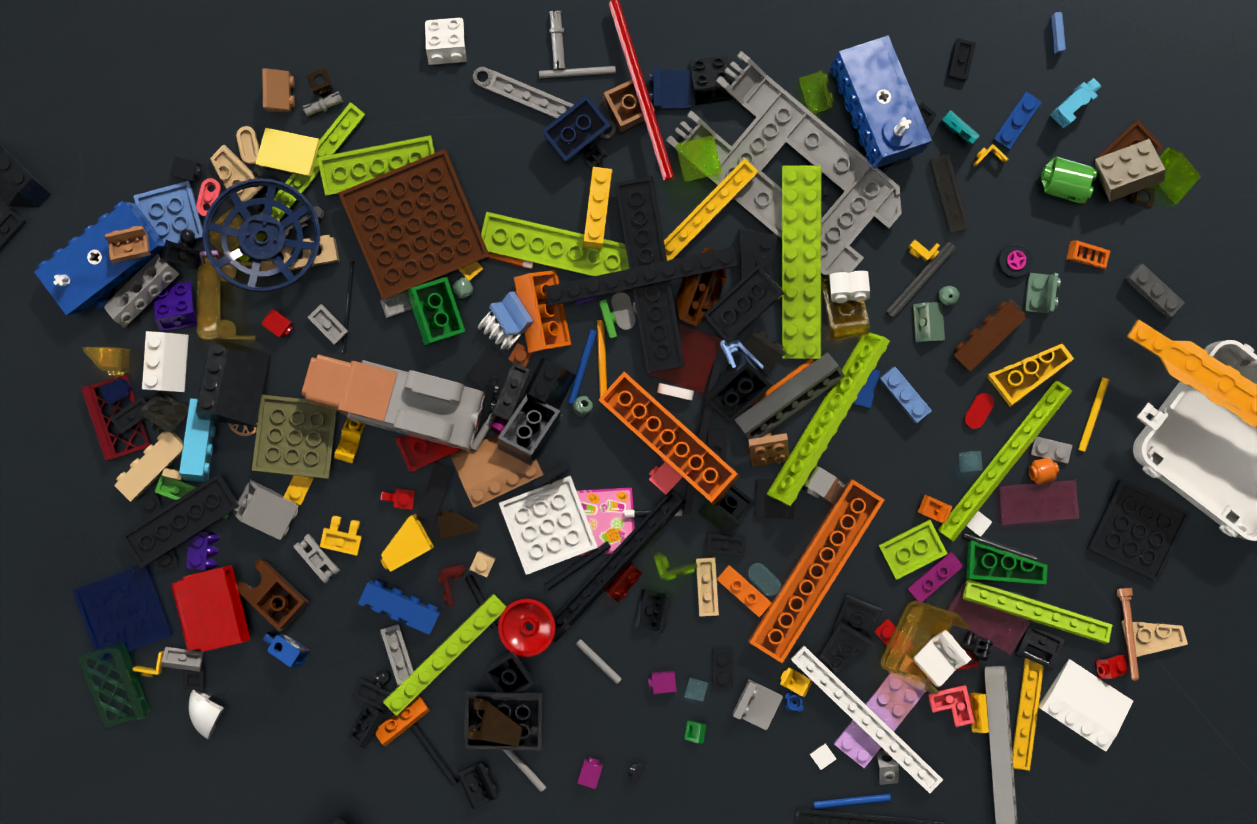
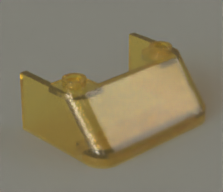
[197,262,255,341]
[881,601,970,695]

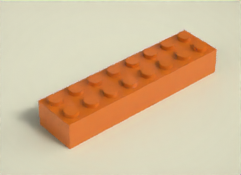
[599,372,740,505]

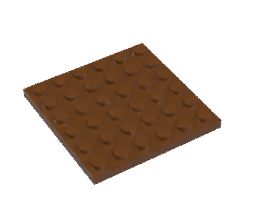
[338,149,490,300]

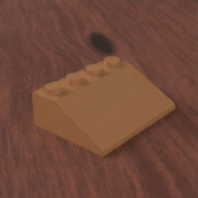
[450,434,544,508]

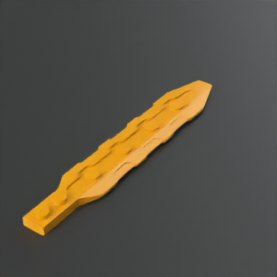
[1127,320,1257,428]

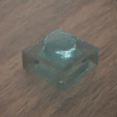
[684,677,708,701]

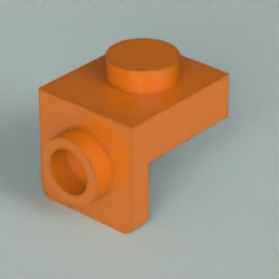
[918,495,952,524]

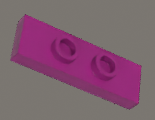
[907,551,964,604]

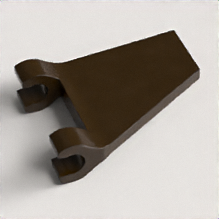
[467,698,522,747]

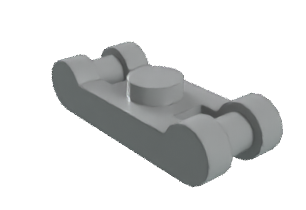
[294,533,340,584]

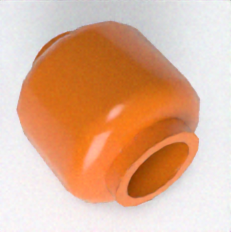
[1028,458,1059,484]

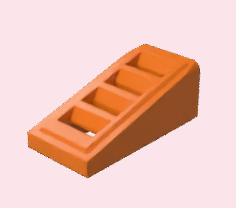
[1066,240,1110,269]

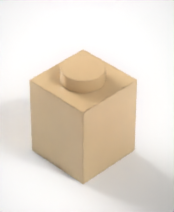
[469,551,496,577]

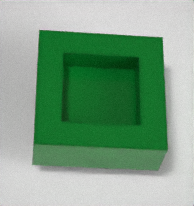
[684,721,706,743]

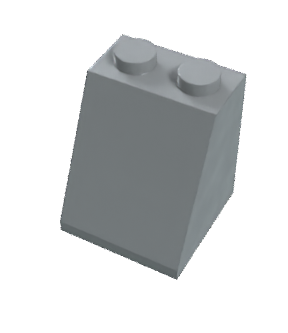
[232,479,298,540]

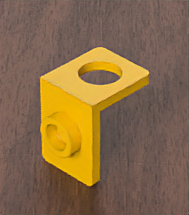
[973,144,1009,167]
[133,651,164,677]

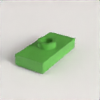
[599,300,617,339]

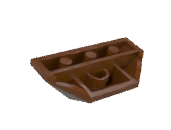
[676,247,727,326]

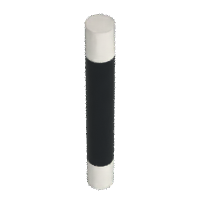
[624,508,682,518]

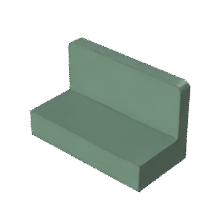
[913,302,945,342]

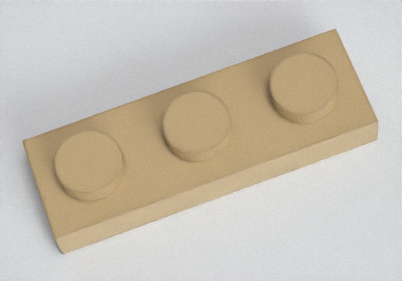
[696,557,719,616]

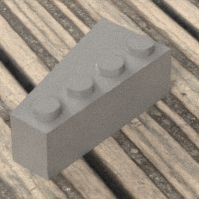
[803,466,846,505]

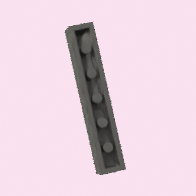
[735,352,845,440]

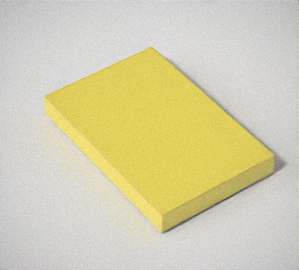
[256,128,321,177]

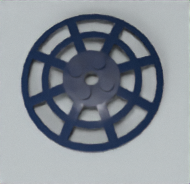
[202,178,320,292]

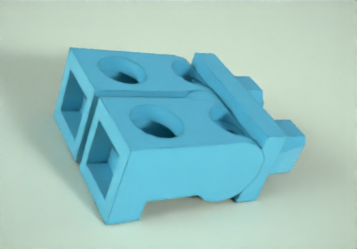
[1050,78,1101,128]

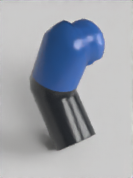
[94,289,118,312]

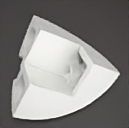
[189,690,224,740]

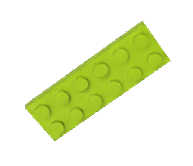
[317,135,435,196]

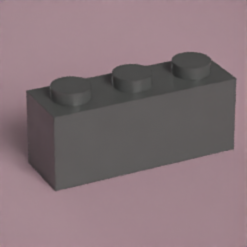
[1125,263,1185,318]

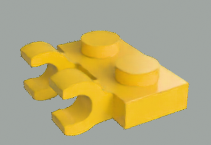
[320,516,362,556]

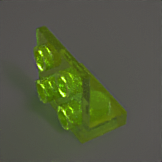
[676,135,723,182]
[1156,147,1201,204]
[653,553,698,581]

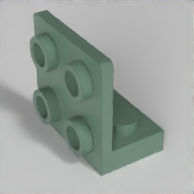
[1024,273,1061,314]

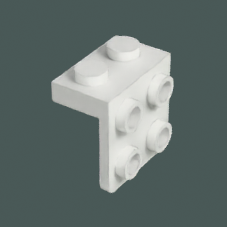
[425,18,467,65]
[914,630,971,687]

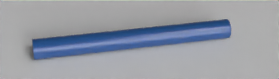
[568,329,597,404]
[814,794,891,809]

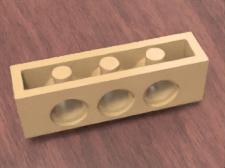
[260,235,340,271]

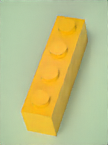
[583,167,612,249]

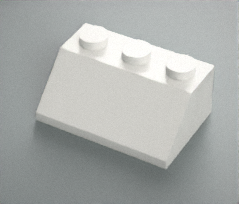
[142,331,189,392]

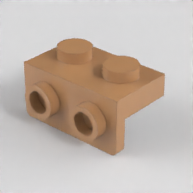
[105,226,150,264]

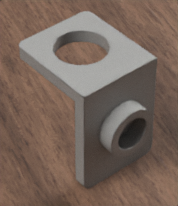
[877,750,899,785]

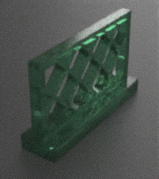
[78,642,150,728]

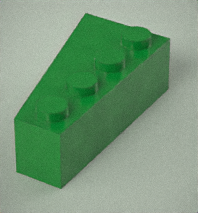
[966,540,1048,586]

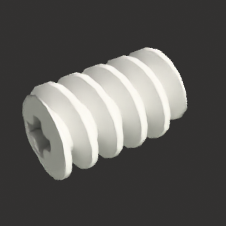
[478,311,521,351]

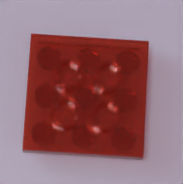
[649,324,722,393]

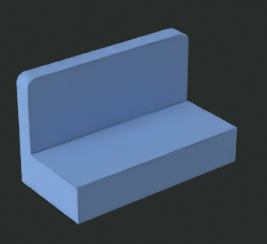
[489,292,533,336]

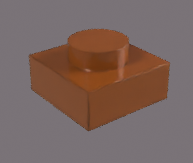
[508,343,534,367]

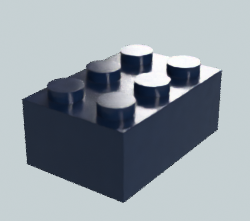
[541,95,611,163]

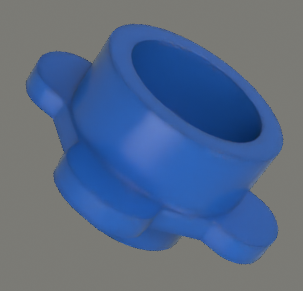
[785,692,804,712]

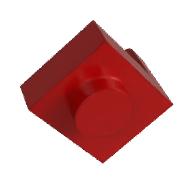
[1095,654,1129,679]

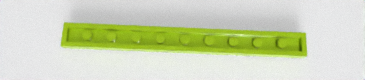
[230,102,366,264]
[938,380,1072,542]

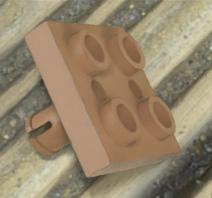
[748,431,789,467]

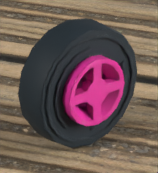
[998,243,1033,278]

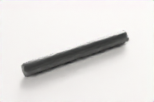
[886,242,956,318]

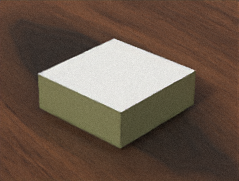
[966,511,992,537]
[809,743,836,770]

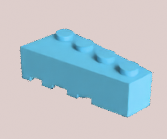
[179,399,216,483]

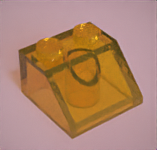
[83,347,130,376]

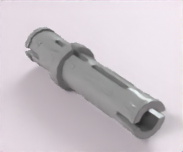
[549,11,566,70]

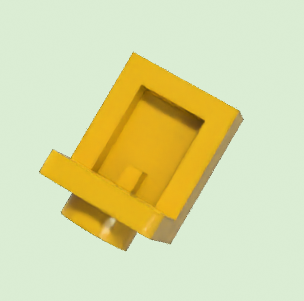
[908,240,940,261]
[780,668,813,697]

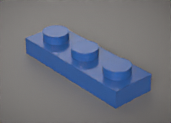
[993,91,1042,150]

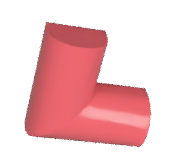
[928,685,975,727]

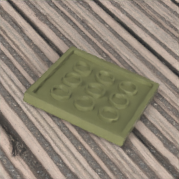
[252,395,338,479]

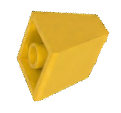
[380,514,434,572]

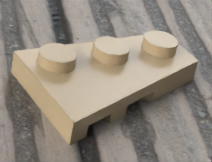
[210,145,264,213]
[1121,621,1188,657]

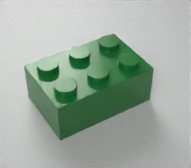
[406,277,465,346]

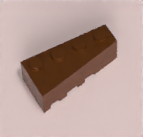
[954,298,1026,372]

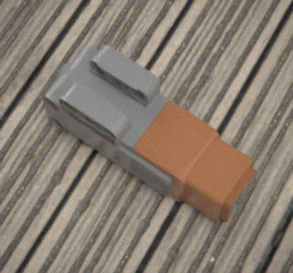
[302,354,485,452]

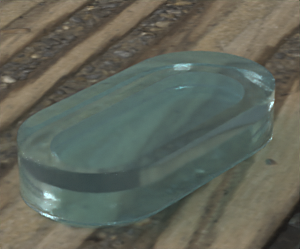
[748,563,781,596]

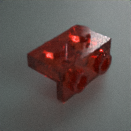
[605,563,642,603]

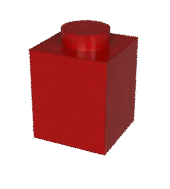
[261,308,294,338]

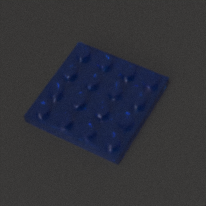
[72,565,172,662]

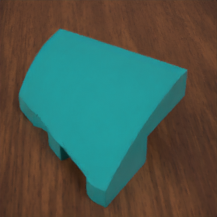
[940,110,979,145]

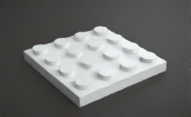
[499,476,598,575]

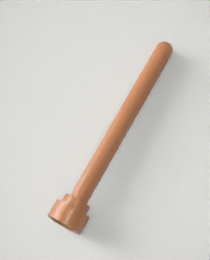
[1117,588,1139,681]

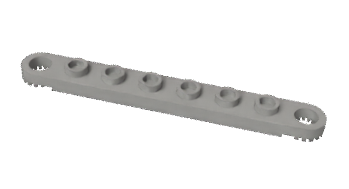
[473,67,616,139]

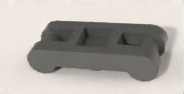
[284,206,324,238]

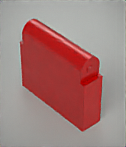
[171,565,251,652]

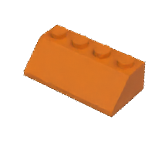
[514,270,571,353]

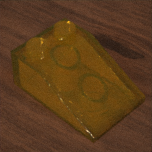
[821,279,869,340]

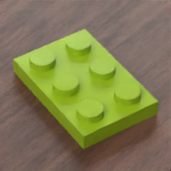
[878,519,947,580]

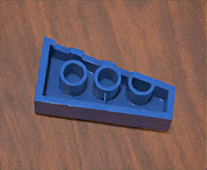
[358,579,441,635]

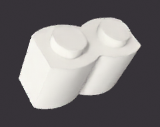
[829,271,870,303]

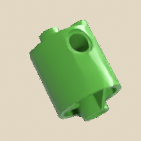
[1041,156,1098,204]

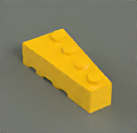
[987,344,1074,407]

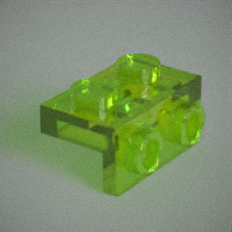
[798,70,834,114]

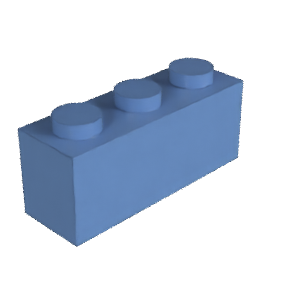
[878,366,932,423]

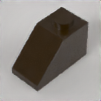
[436,509,480,539]

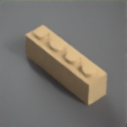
[114,431,184,502]

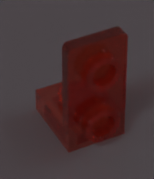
[439,563,466,607]

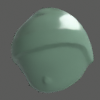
[452,278,474,300]
[938,286,960,306]
[572,396,593,418]

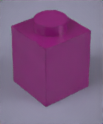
[648,670,677,694]
[577,757,603,789]

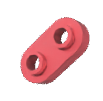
[196,178,221,217]

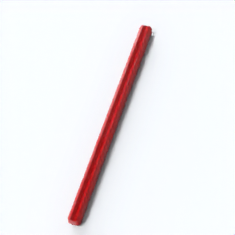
[609,0,674,181]

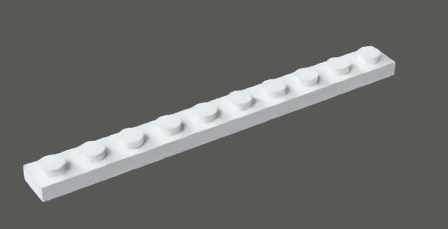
[791,645,943,793]

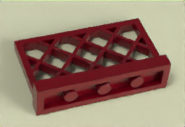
[81,374,150,462]

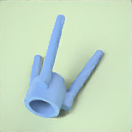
[720,339,764,369]

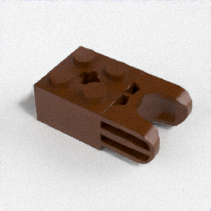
[237,559,310,631]

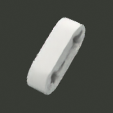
[657,383,694,400]

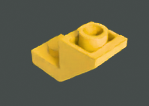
[334,417,365,463]

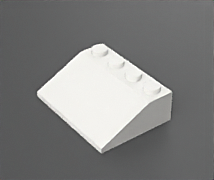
[1039,659,1133,751]

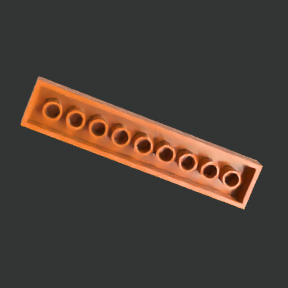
[748,479,885,663]

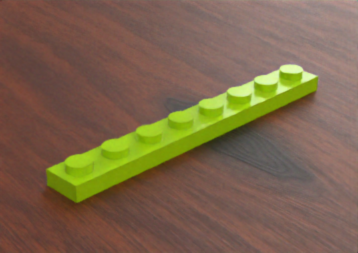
[963,579,1112,644]
[383,593,506,716]

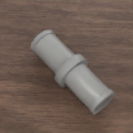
[303,91,343,117]

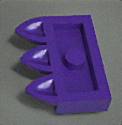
[186,531,220,570]

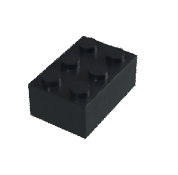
[498,394,560,466]

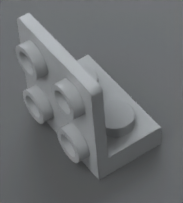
[732,679,783,730]

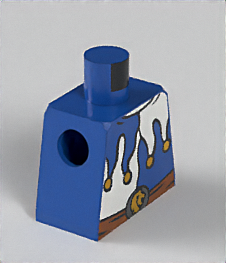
[263,632,311,668]

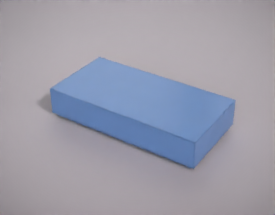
[1051,12,1066,54]

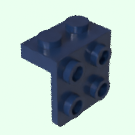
[649,67,692,109]

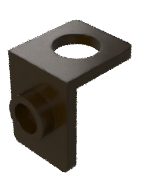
[308,68,333,96]
[1129,187,1155,207]

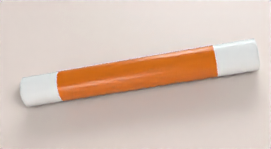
[487,252,533,269]

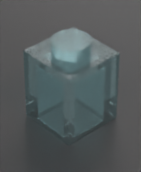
[959,451,983,472]

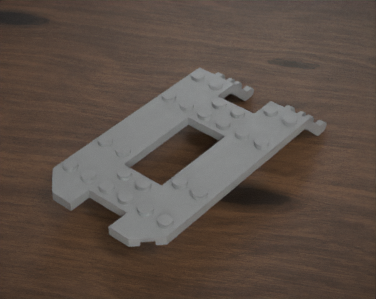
[666,51,902,275]

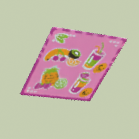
[577,488,635,556]

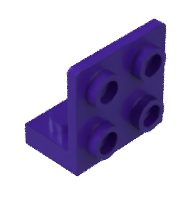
[154,282,199,332]

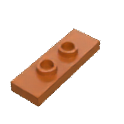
[716,565,772,617]
[374,695,430,747]

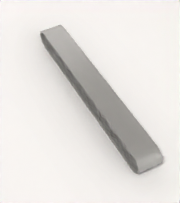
[985,666,1018,824]

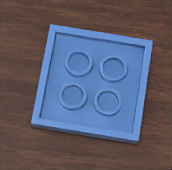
[133,181,203,244]

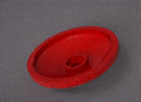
[498,599,556,657]

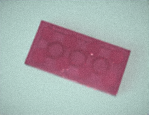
[998,480,1079,525]
[944,583,1031,655]

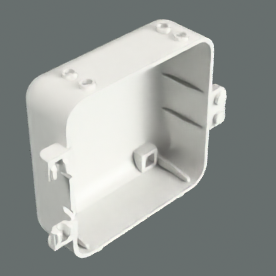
[1133,340,1257,541]

